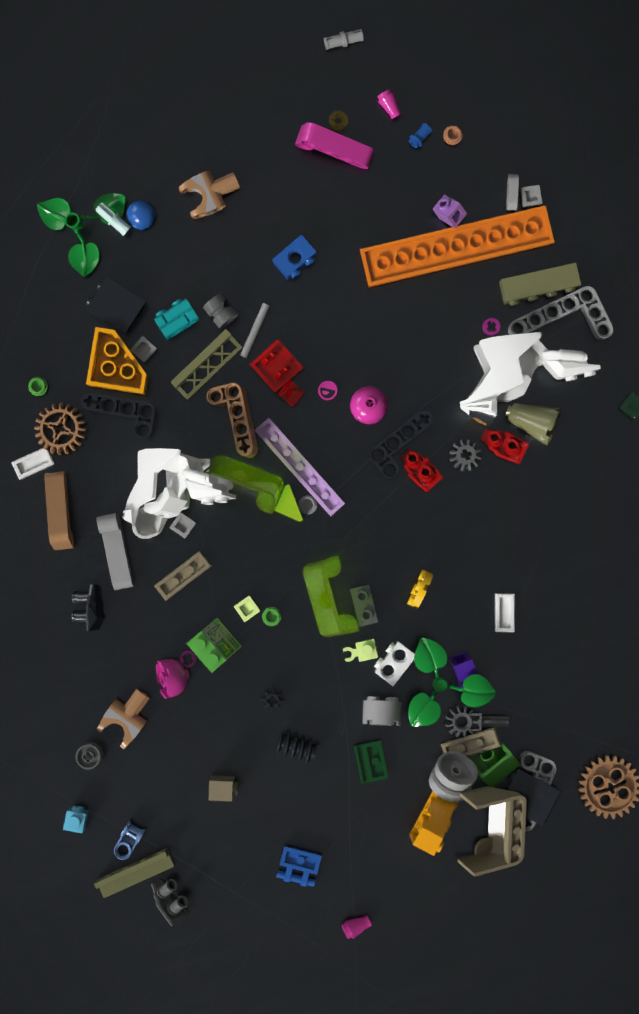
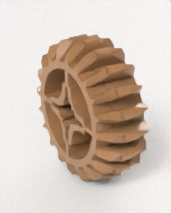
[34,403,87,455]

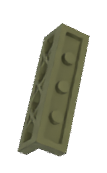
[171,329,243,400]
[94,848,175,898]

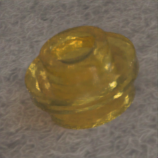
[329,111,348,130]

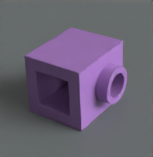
[433,194,467,228]

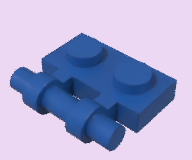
[277,845,322,887]

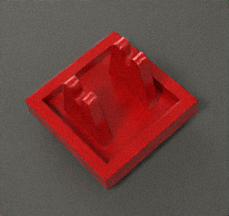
[250,339,304,393]

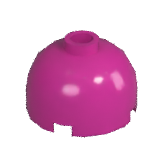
[350,386,388,424]
[156,659,189,699]

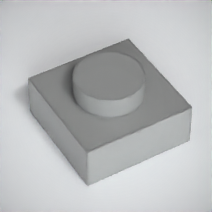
[520,185,542,208]
[130,336,157,363]
[169,512,196,539]

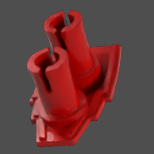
[480,429,530,464]
[400,448,444,493]

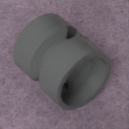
[203,293,239,329]
[75,741,104,770]

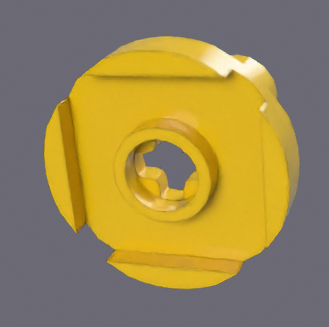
[407,569,433,608]

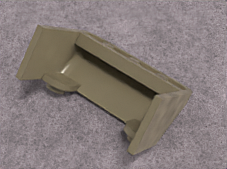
[458,786,526,877]

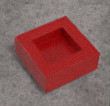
[277,380,305,407]

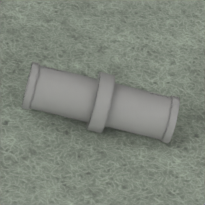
[324,29,364,50]

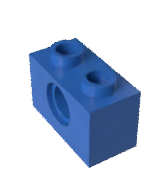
[272,235,316,280]

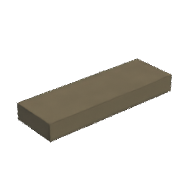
[154,551,212,601]
[441,727,502,756]

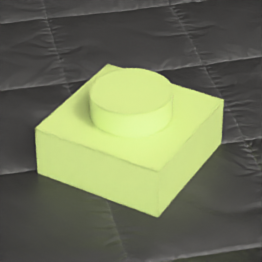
[234,595,260,622]

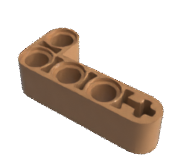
[207,383,258,458]
[44,471,74,550]

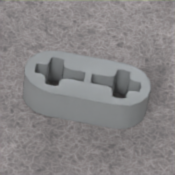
[506,174,519,211]

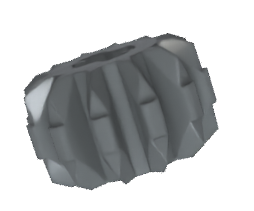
[449,439,482,471]

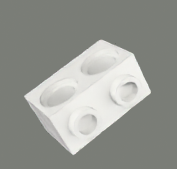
[374,641,415,686]

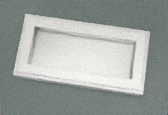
[11,448,55,480]
[495,593,515,632]

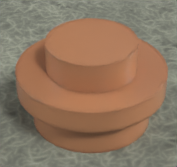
[443,126,462,145]

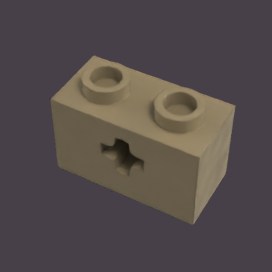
[208,776,238,801]

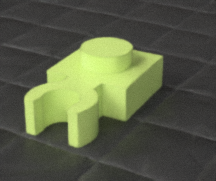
[343,639,378,662]

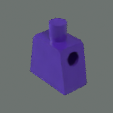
[449,651,477,688]

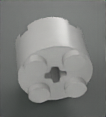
[362,696,402,726]

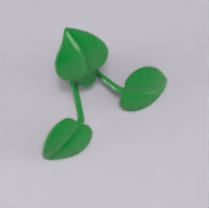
[37,193,126,276]
[408,638,496,727]

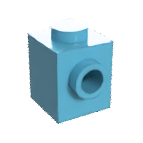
[63,806,89,833]

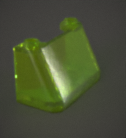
[205,455,284,515]
[303,555,359,637]

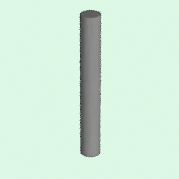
[240,303,270,358]

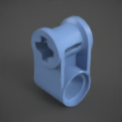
[114,820,146,860]

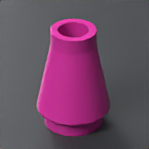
[377,89,402,119]
[341,915,372,939]

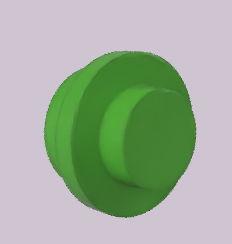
[28,377,48,396]
[262,607,281,626]

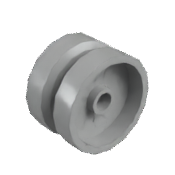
[429,751,478,802]

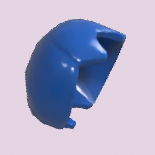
[126,200,157,230]

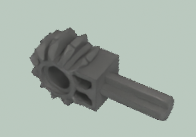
[445,705,509,737]

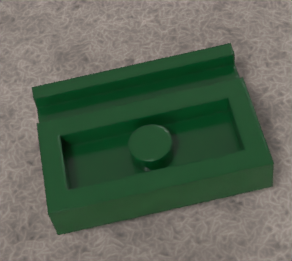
[353,740,388,784]

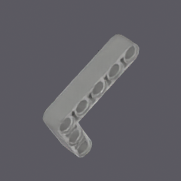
[508,286,613,340]

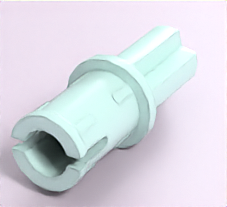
[96,203,131,235]

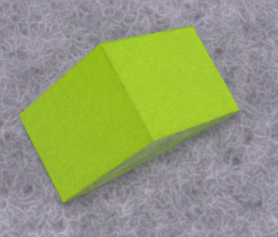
[275,484,303,522]

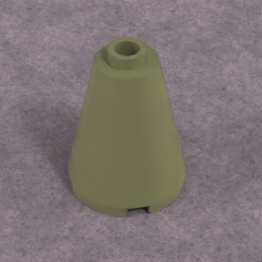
[506,403,561,445]

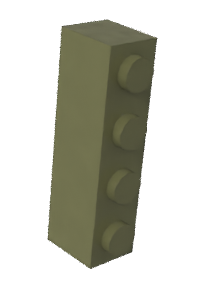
[499,263,581,306]

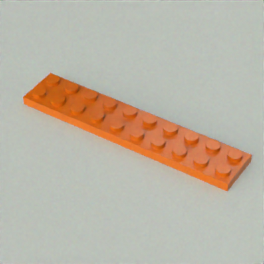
[360,205,554,287]

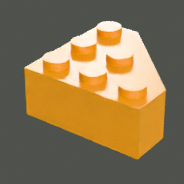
[86,327,149,395]
[410,791,459,856]

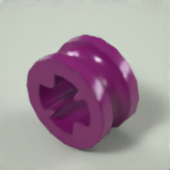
[482,318,500,336]
[179,650,197,668]

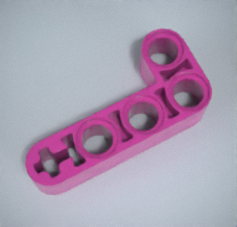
[295,122,374,169]

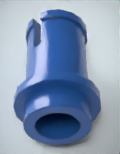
[409,123,432,148]

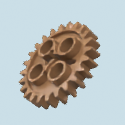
[578,755,639,819]

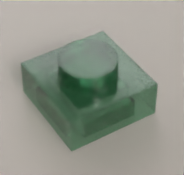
[620,393,639,420]

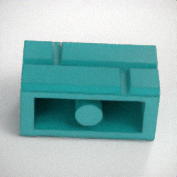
[154,299,199,340]

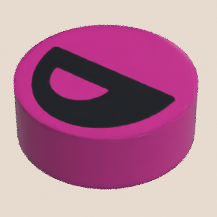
[318,381,337,400]

